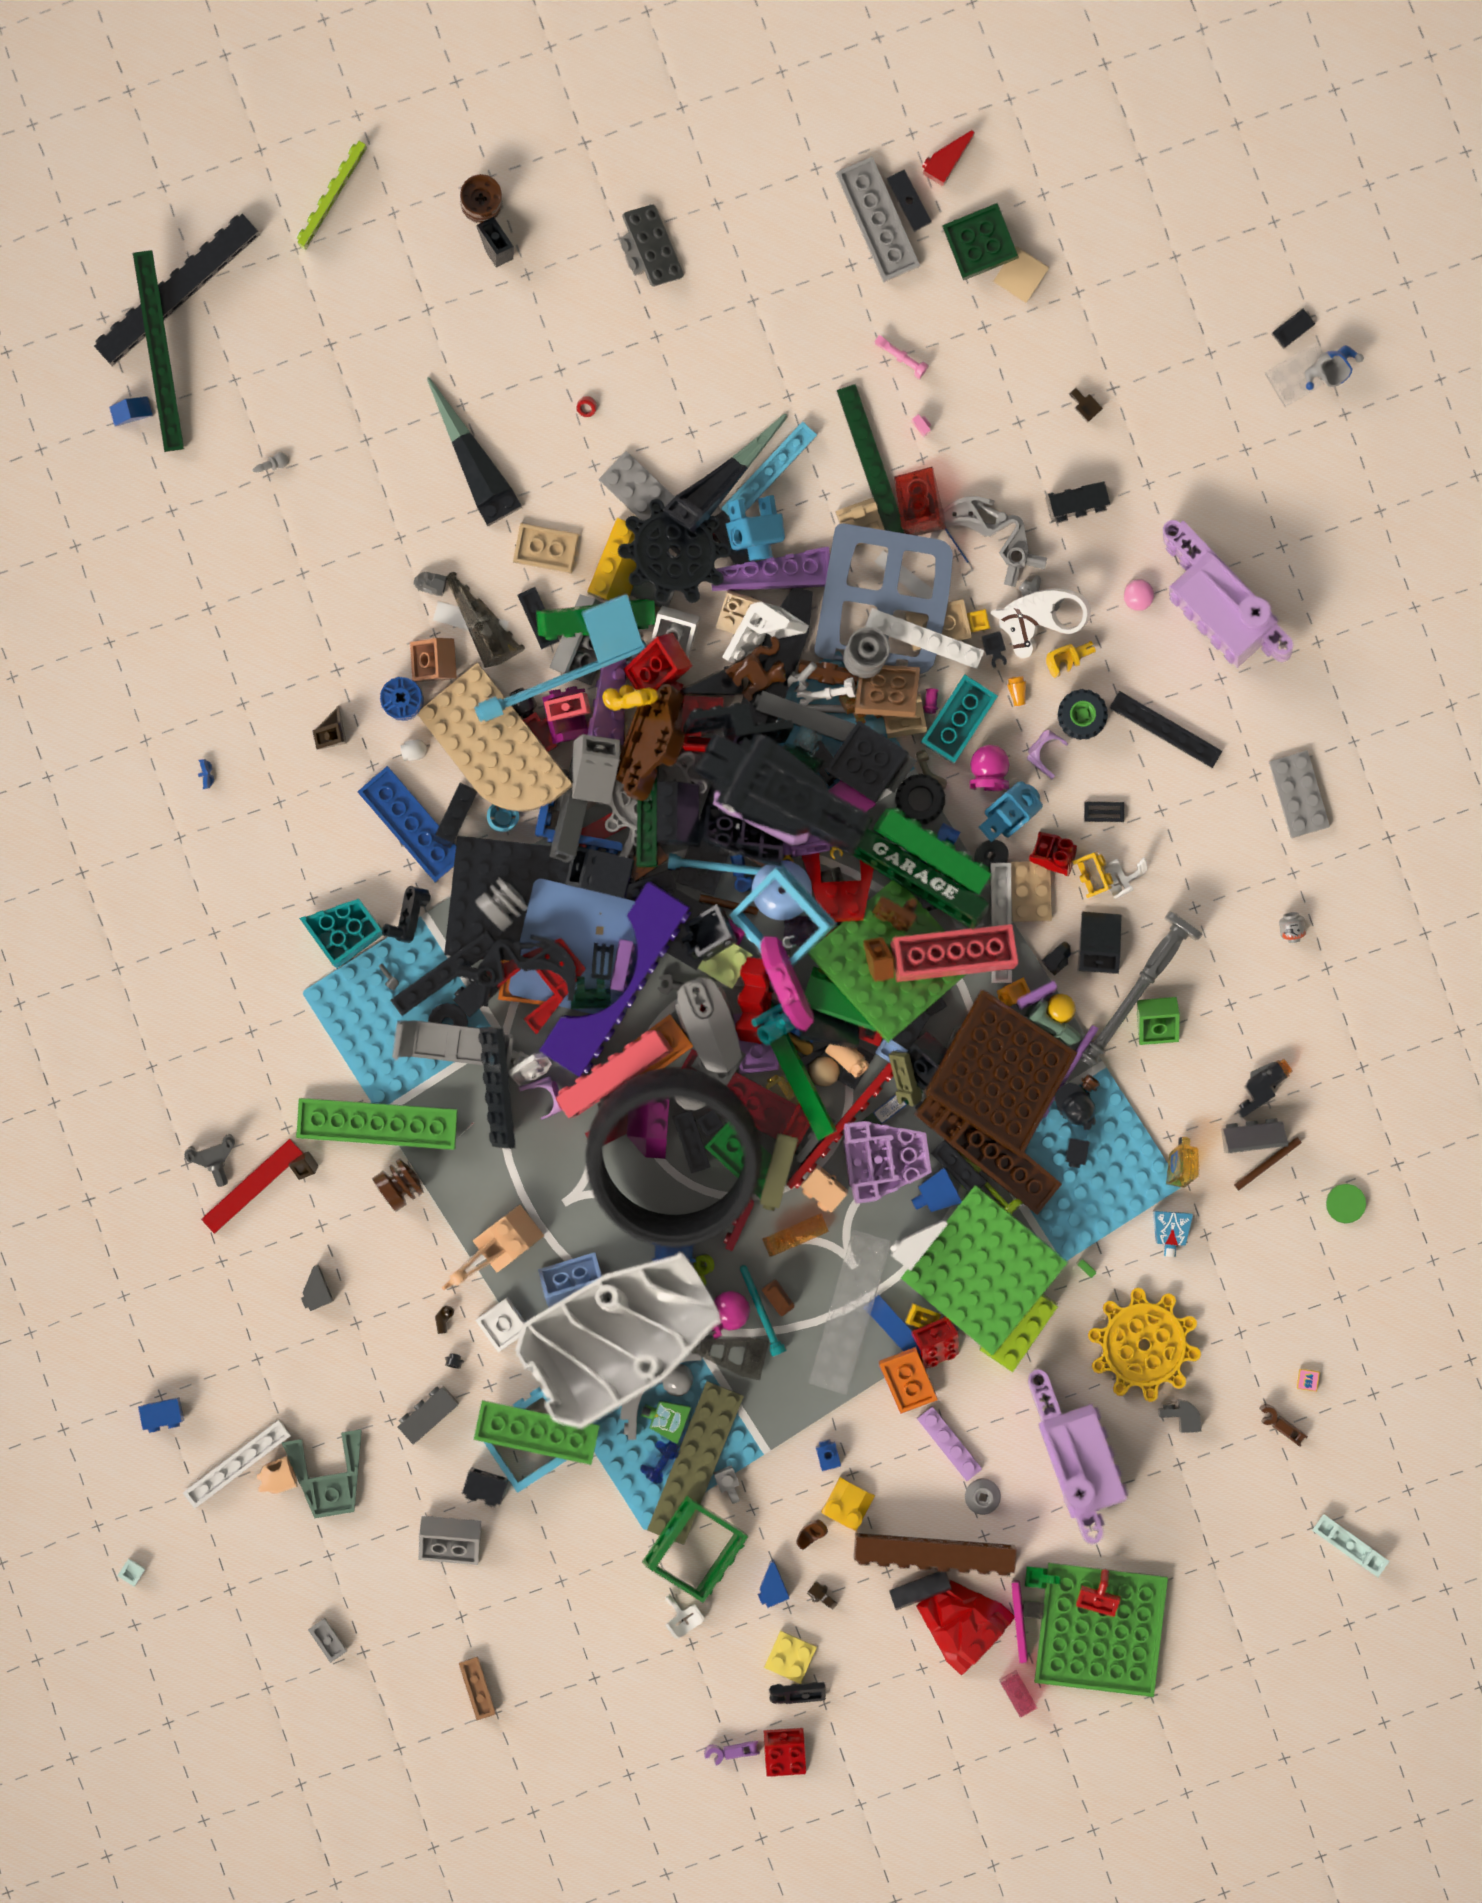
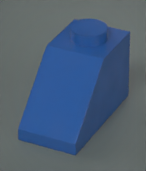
[758,1560,790,1608]

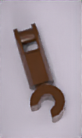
[1259,1404,1308,1447]

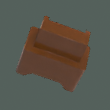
[762,1279,795,1317]

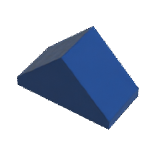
[109,396,153,427]

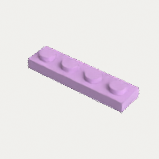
[917,1406,982,1481]

